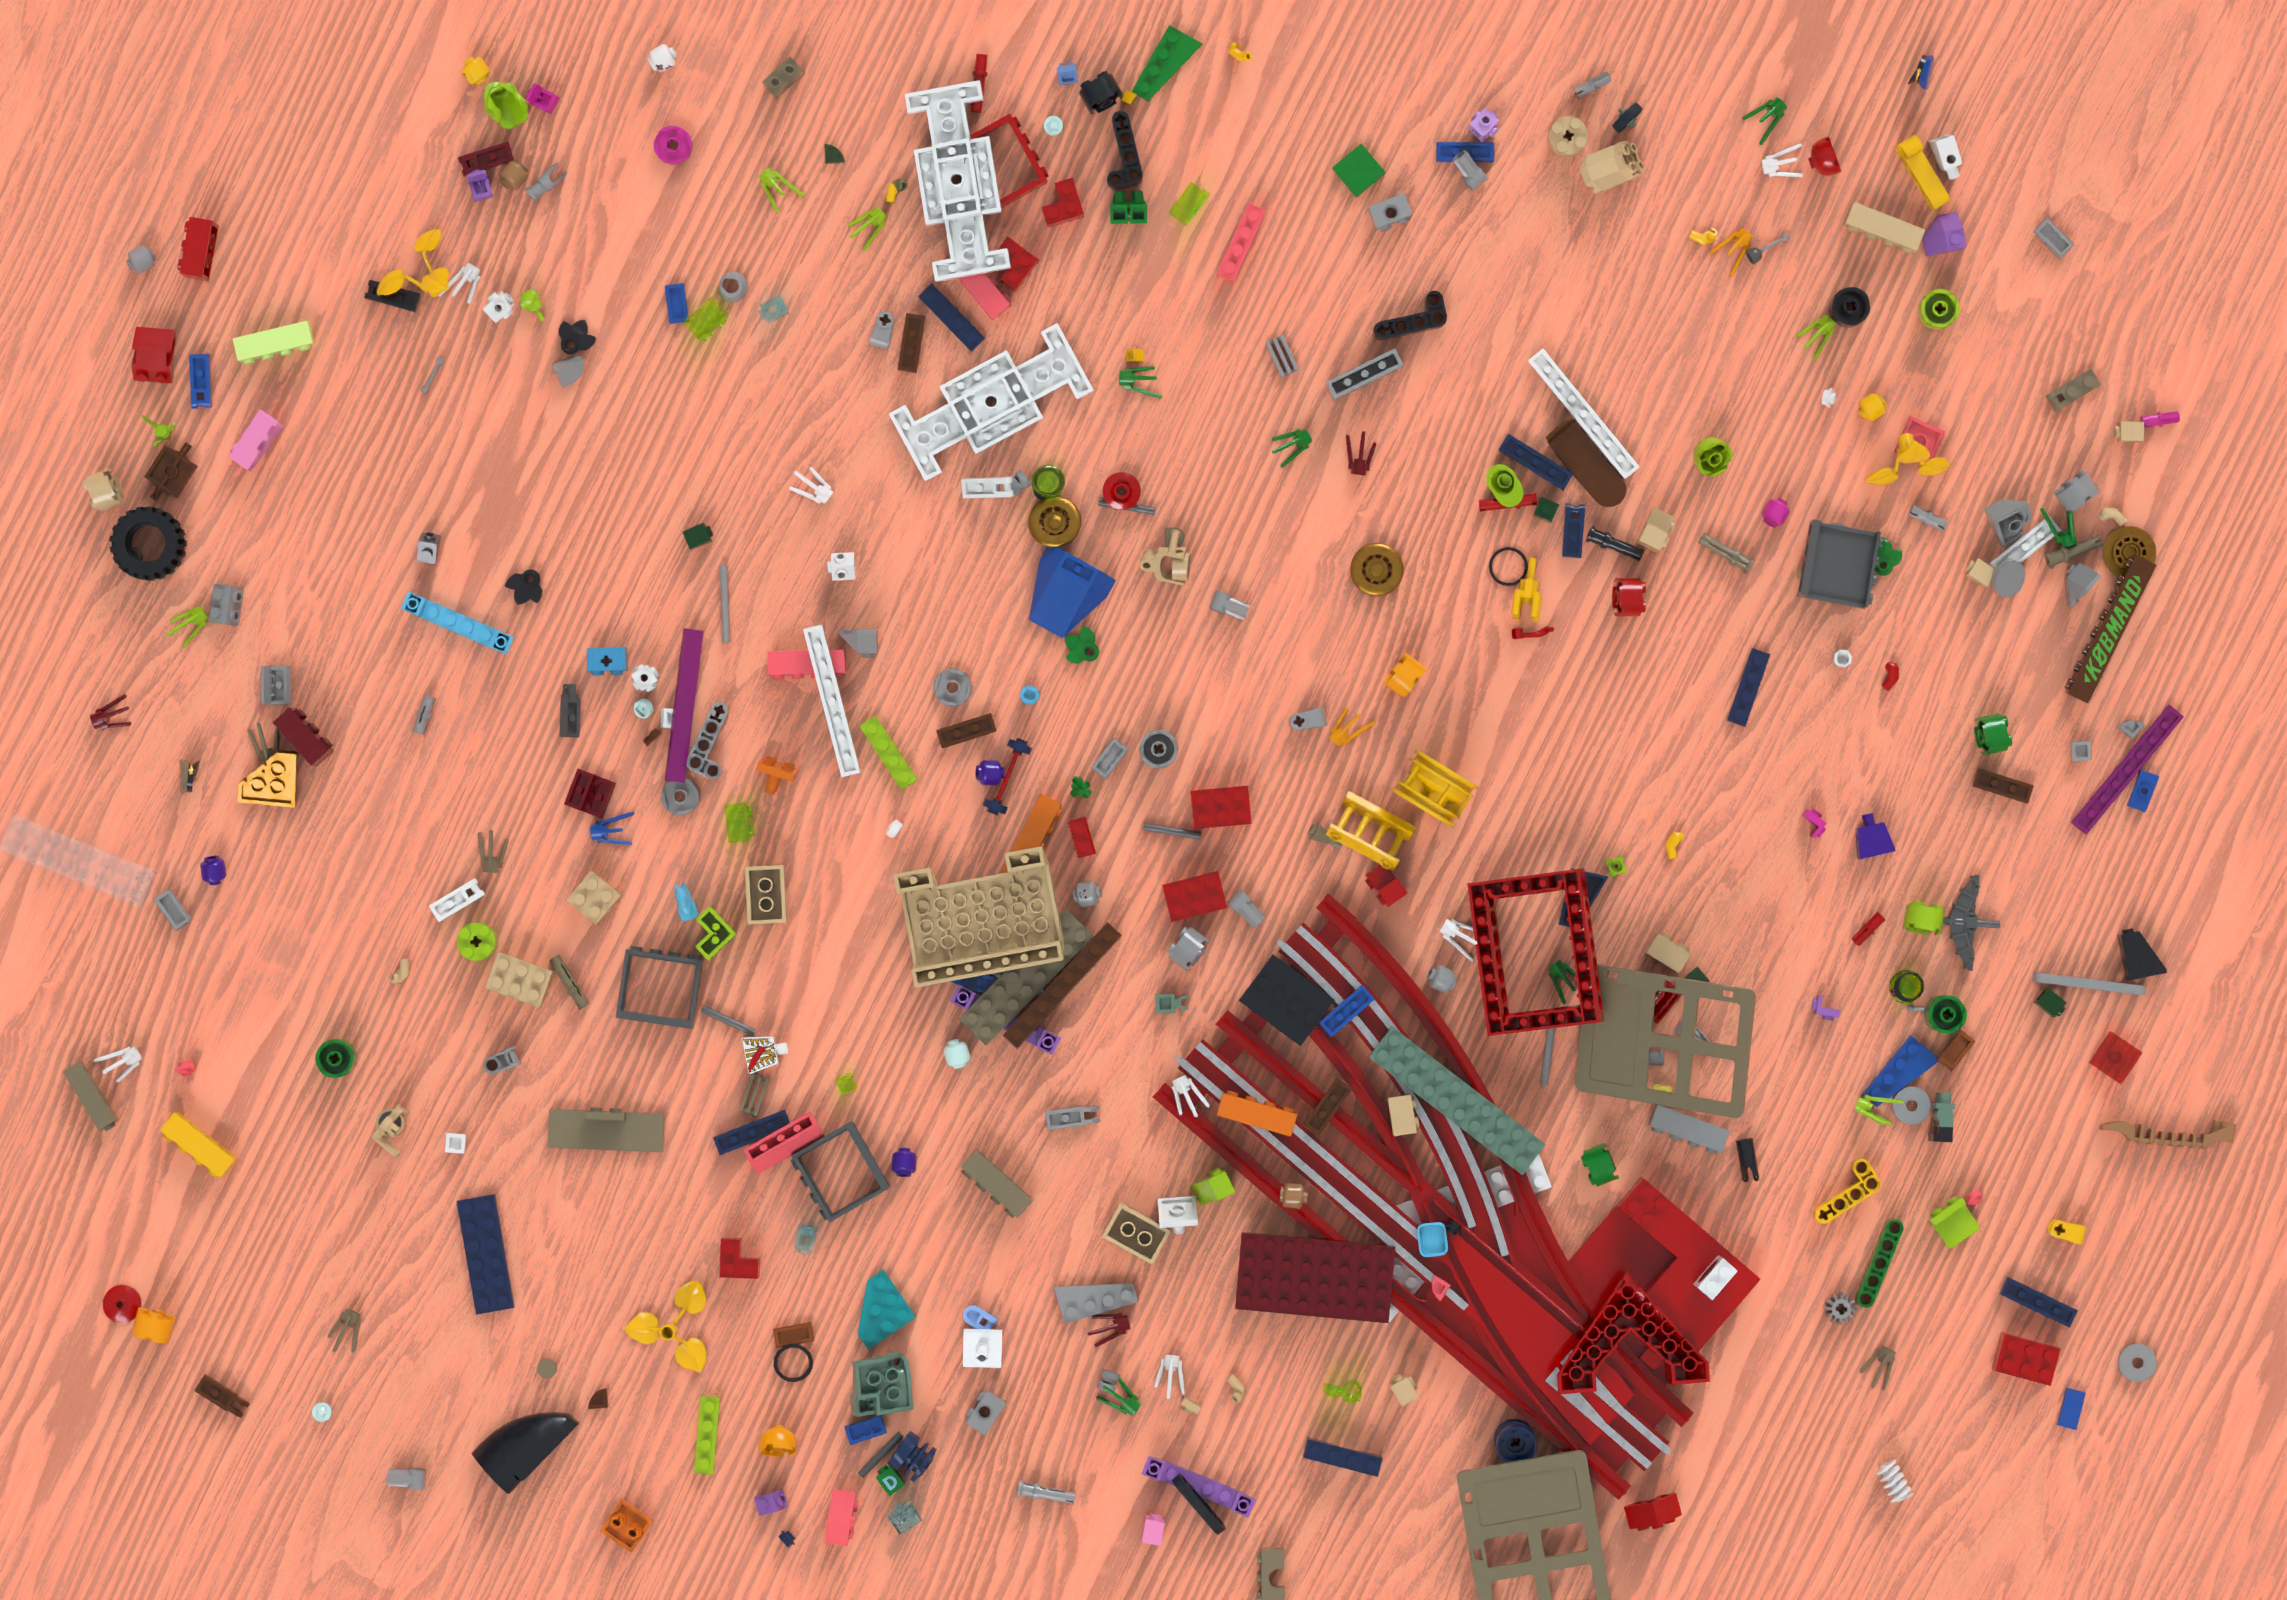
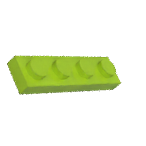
[860,716,918,790]
[694,1395,720,1475]

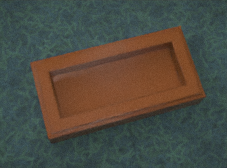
[1936,1029,1975,1071]
[773,1322,815,1348]

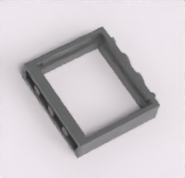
[616,946,703,1029]
[791,1120,890,1222]

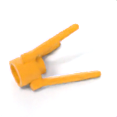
[1710,228,1753,277]
[1329,707,1376,747]

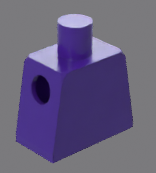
[1855,813,1896,859]

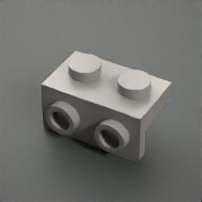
[208,584,244,626]
[260,666,291,705]

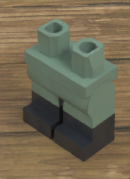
[1928,1092,1955,1142]

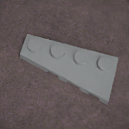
[1054,1283,1138,1324]

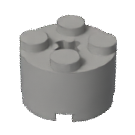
[2053,470,2100,513]
[1139,730,1178,769]
[1168,927,1210,972]

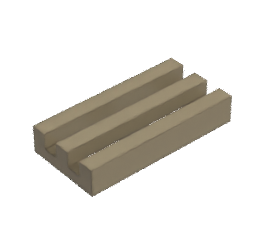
[739,1073,770,1116]

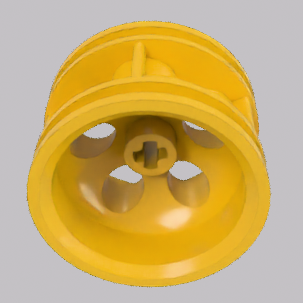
[1391,749,1479,828]

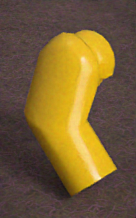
[1228,43,1252,61]
[1689,228,1718,245]
[1665,832,1684,859]

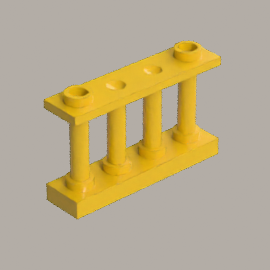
[1325,791,1416,871]

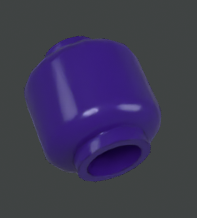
[975,760,1005,785]
[200,856,226,885]
[891,1148,917,1177]

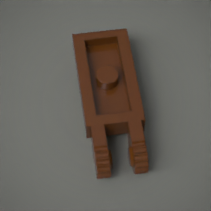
[194,1374,250,1418]

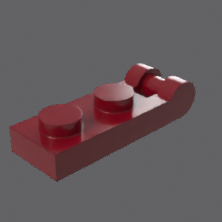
[458,142,515,177]

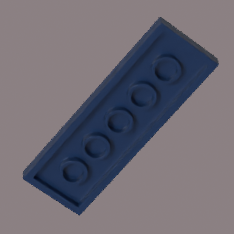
[456,1194,515,1315]

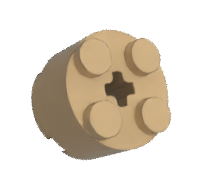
[1548,116,1588,158]
[82,468,125,512]

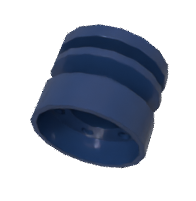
[1494,1419,1537,1463]
[887,1430,937,1482]

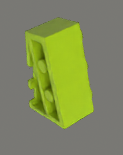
[1190,1167,1235,1206]

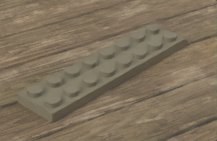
[959,909,1094,1045]

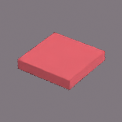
[1894,416,1945,462]

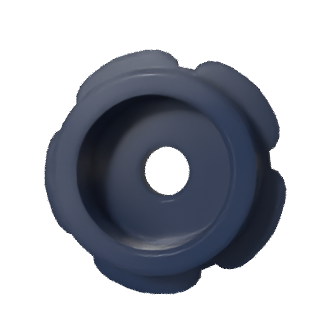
[778,1530,796,1548]

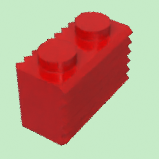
[1068,817,1096,858]

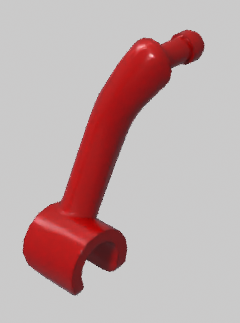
[1511,626,1554,639]

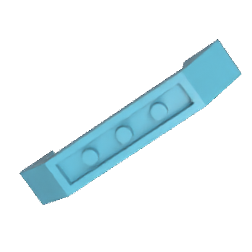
[401,591,514,655]

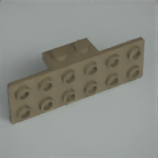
[548,1107,665,1152]

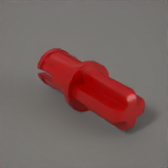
[1852,912,1886,946]

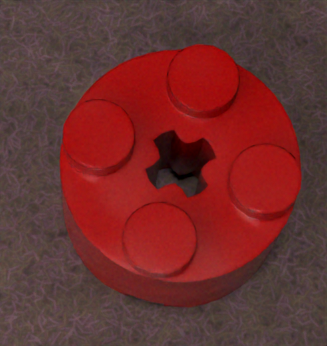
[1612,578,1646,617]

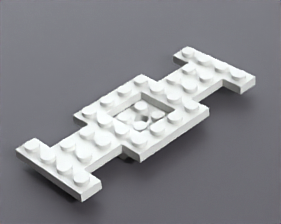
[905,80,1011,282]
[889,323,1094,482]

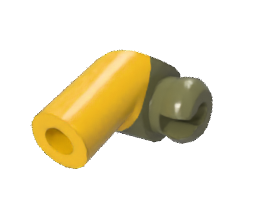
[885,179,908,203]

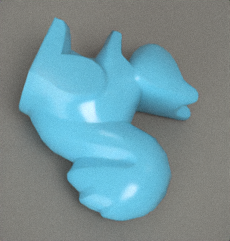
[674,882,699,921]

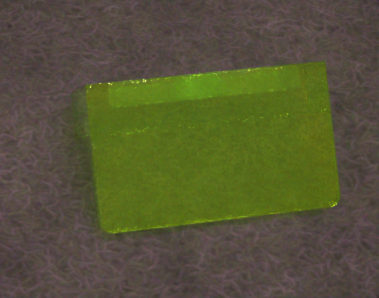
[1169,183,1210,226]

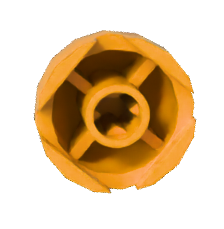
[758,1425,797,1457]

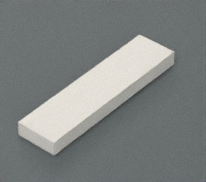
[1989,516,2061,569]

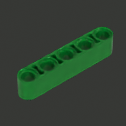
[1855,1218,1904,1308]

